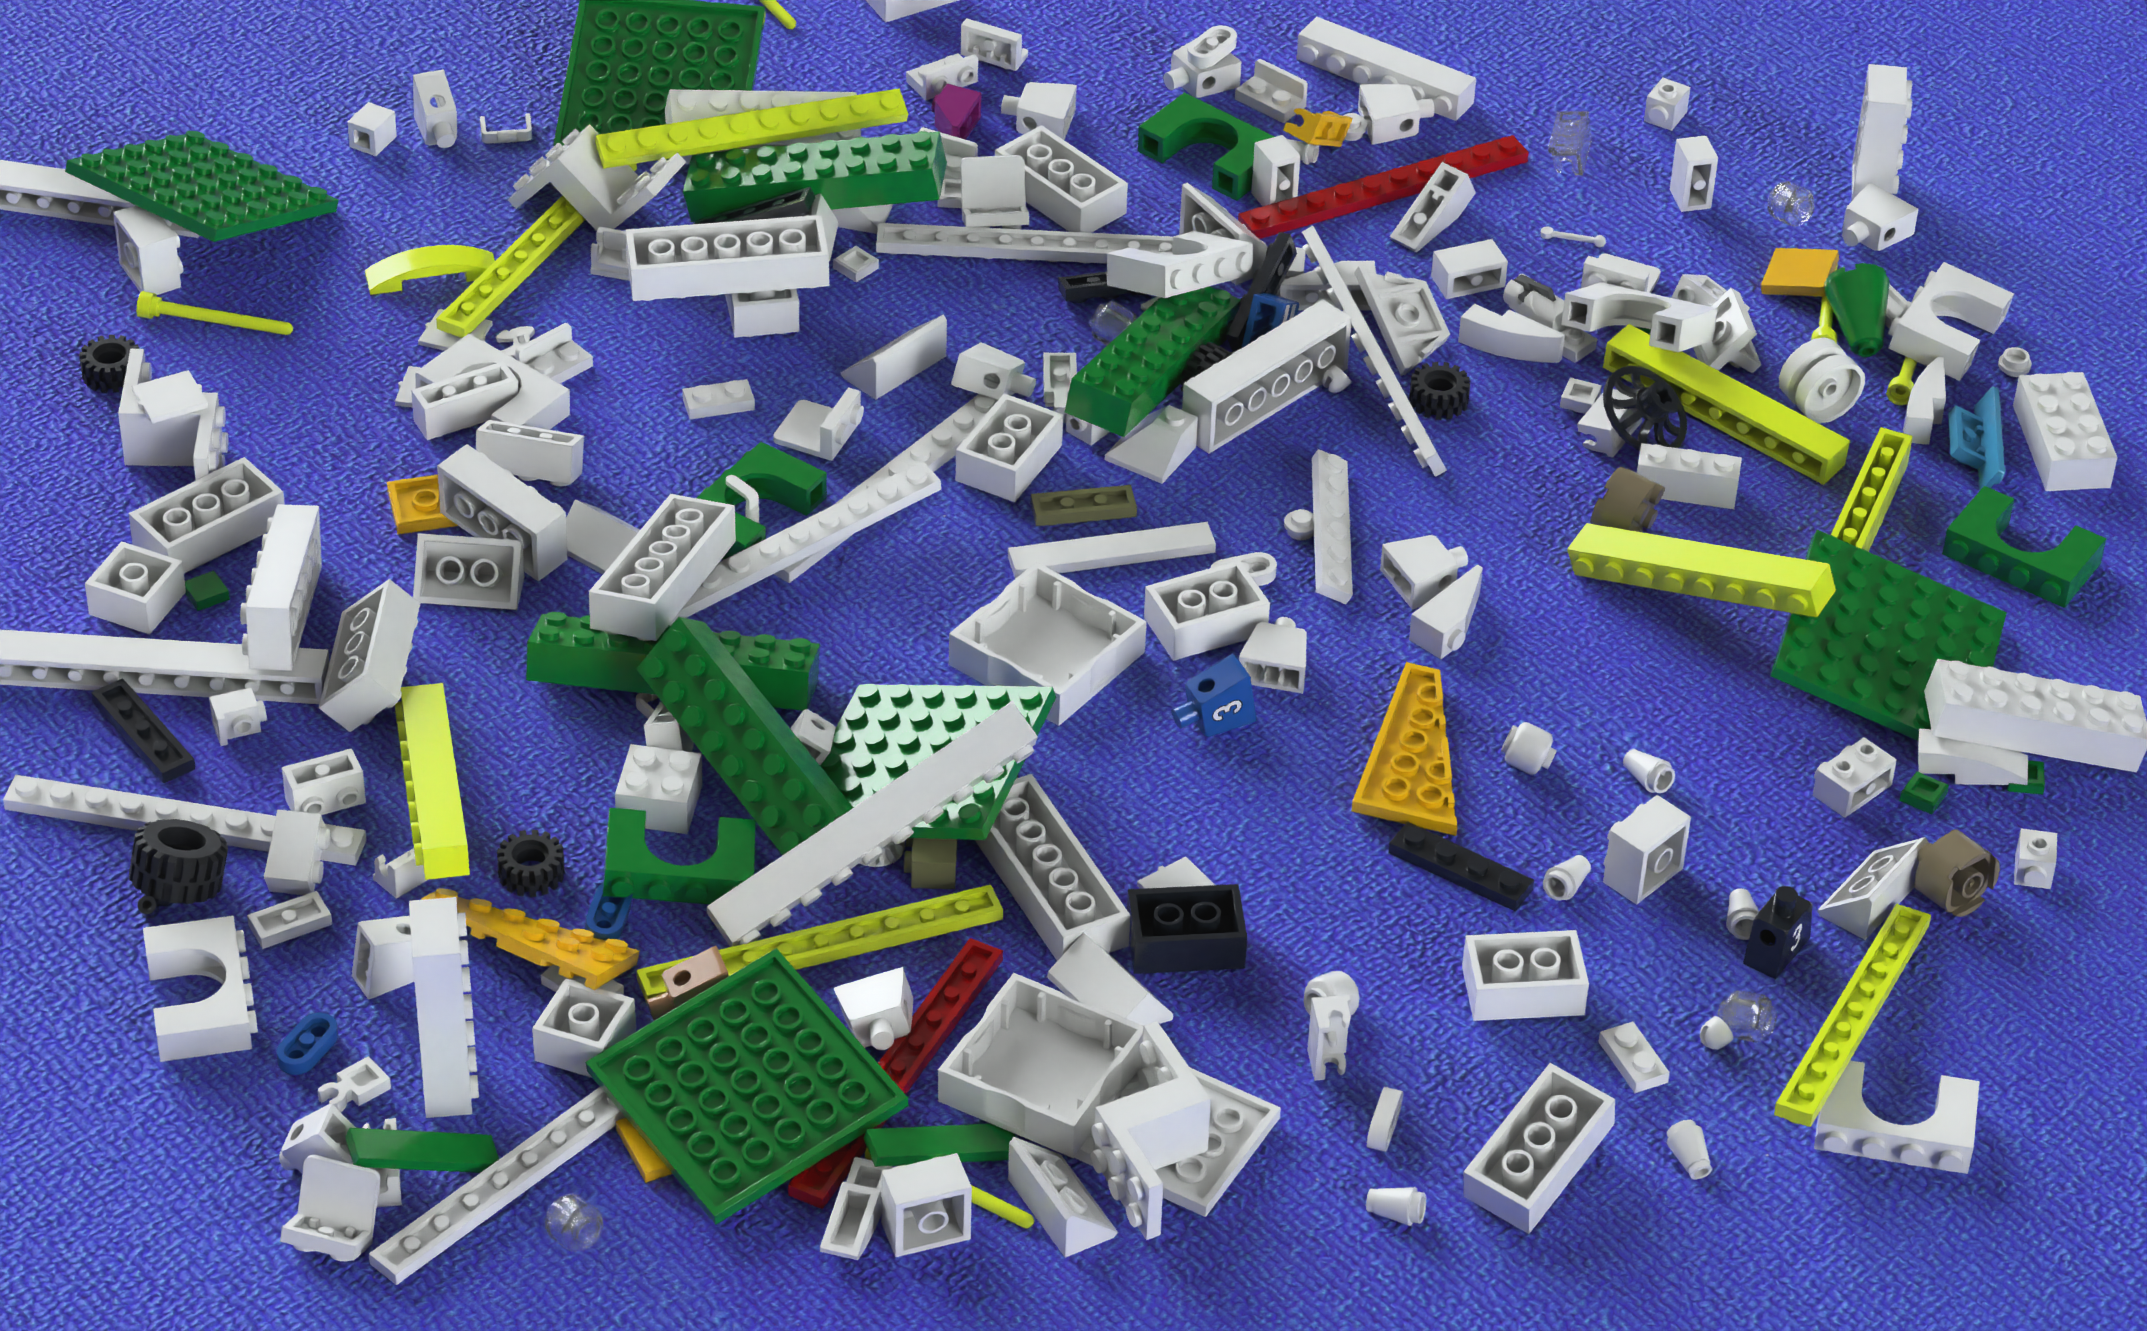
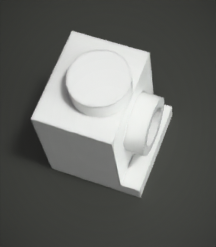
[209,688,267,746]

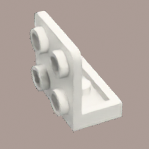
[961,155,1029,229]
[1581,254,1661,293]
[774,387,864,461]
[280,1155,380,1261]

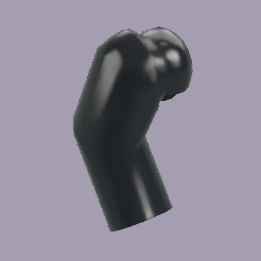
[138,895,171,918]

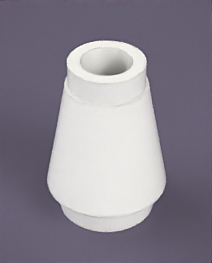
[1623,749,1675,793]
[1543,855,1591,901]
[1726,888,1759,940]
[1667,1120,1712,1180]
[1366,1187,1426,1226]

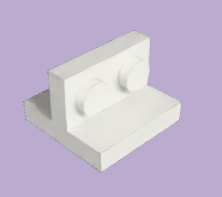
[1693,288,1761,373]

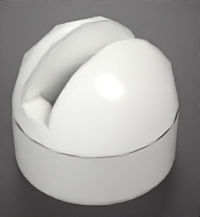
[1322,364,1351,393]
[1700,1016,1733,1050]

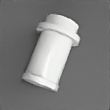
[1286,138,1319,165]

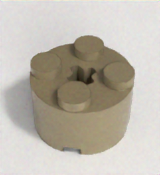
[1590,466,1665,533]
[1914,829,2000,917]

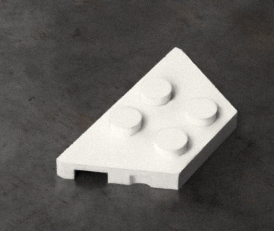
[1354,265,1450,376]

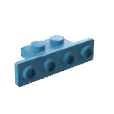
[1948,386,2006,490]

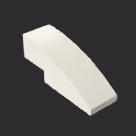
[1458,304,1565,363]
[1903,357,1946,445]
[1918,729,2028,785]
[820,1157,892,1260]

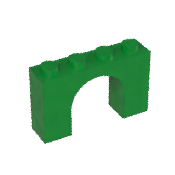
[1138,92,1275,201]
[697,442,827,560]
[1942,486,2106,608]
[603,807,756,905]

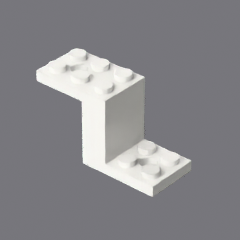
[508,124,686,231]
[118,349,228,480]
[1090,1021,1211,1240]

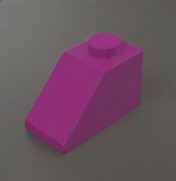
[932,84,981,140]

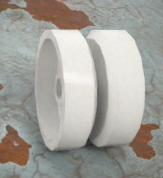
[1779,337,1865,424]

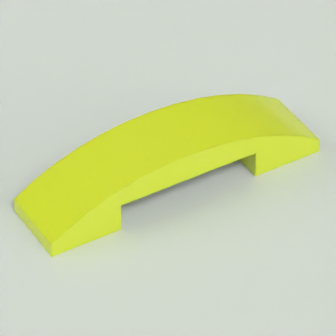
[365,245,495,295]

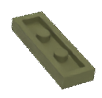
[1030,485,1137,526]

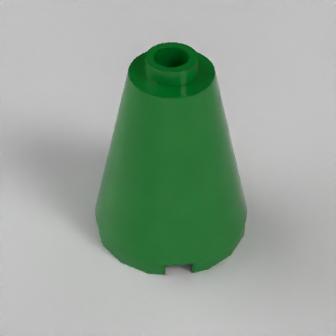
[1824,263,1890,357]

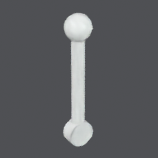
[1541,227,1606,247]

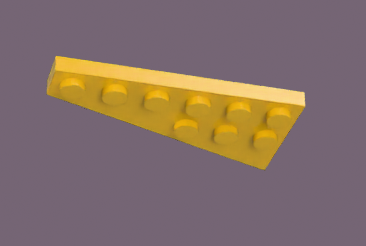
[1351,662,1457,836]
[421,888,640,990]

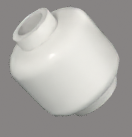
[1501,722,1557,775]
[1303,971,1360,1015]

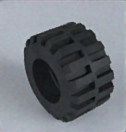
[129,819,228,904]

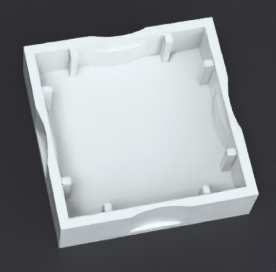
[949,562,1147,726]
[938,973,1143,1158]

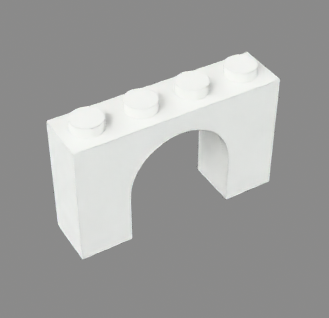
[1107,231,1253,298]
[1888,262,2014,381]
[1561,282,1717,352]
[415,334,570,430]
[143,916,258,1062]
[1814,1061,1980,1174]

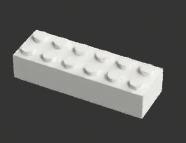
[665,89,861,164]
[626,215,829,301]
[1182,299,1352,454]
[589,494,736,641]
[240,504,322,671]
[1924,659,2147,773]
[975,774,1130,961]
[409,897,479,1118]

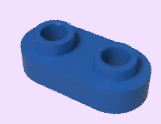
[585,883,632,940]
[276,1012,338,1075]

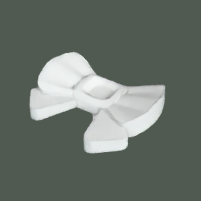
[496,326,535,359]

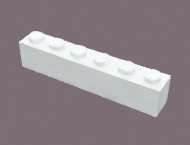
[1296,17,1476,121]

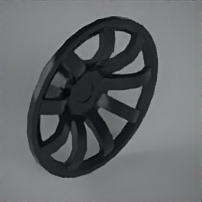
[1603,366,1687,451]

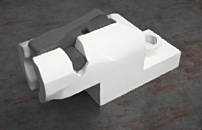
[1503,273,1597,363]

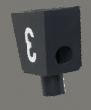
[1743,886,1812,980]

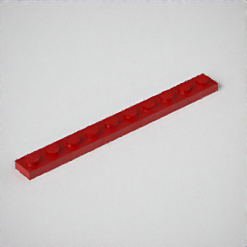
[1238,135,1529,239]
[788,938,1003,1209]

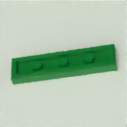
[864,1124,1016,1167]
[345,1128,499,1173]

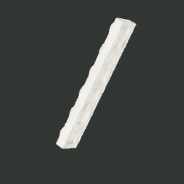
[1312,449,1353,604]

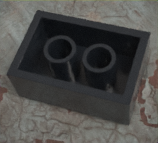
[1127,884,1247,974]

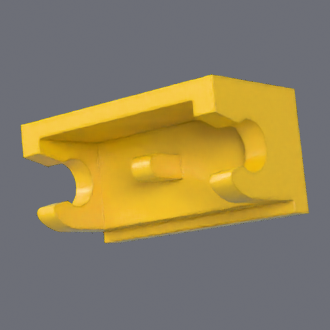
[1283,108,1353,147]

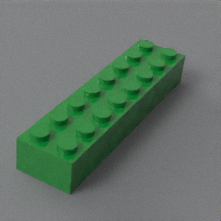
[683,131,947,222]
[1064,286,1241,437]
[526,612,820,711]
[636,617,853,855]

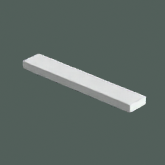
[1008,522,1216,579]

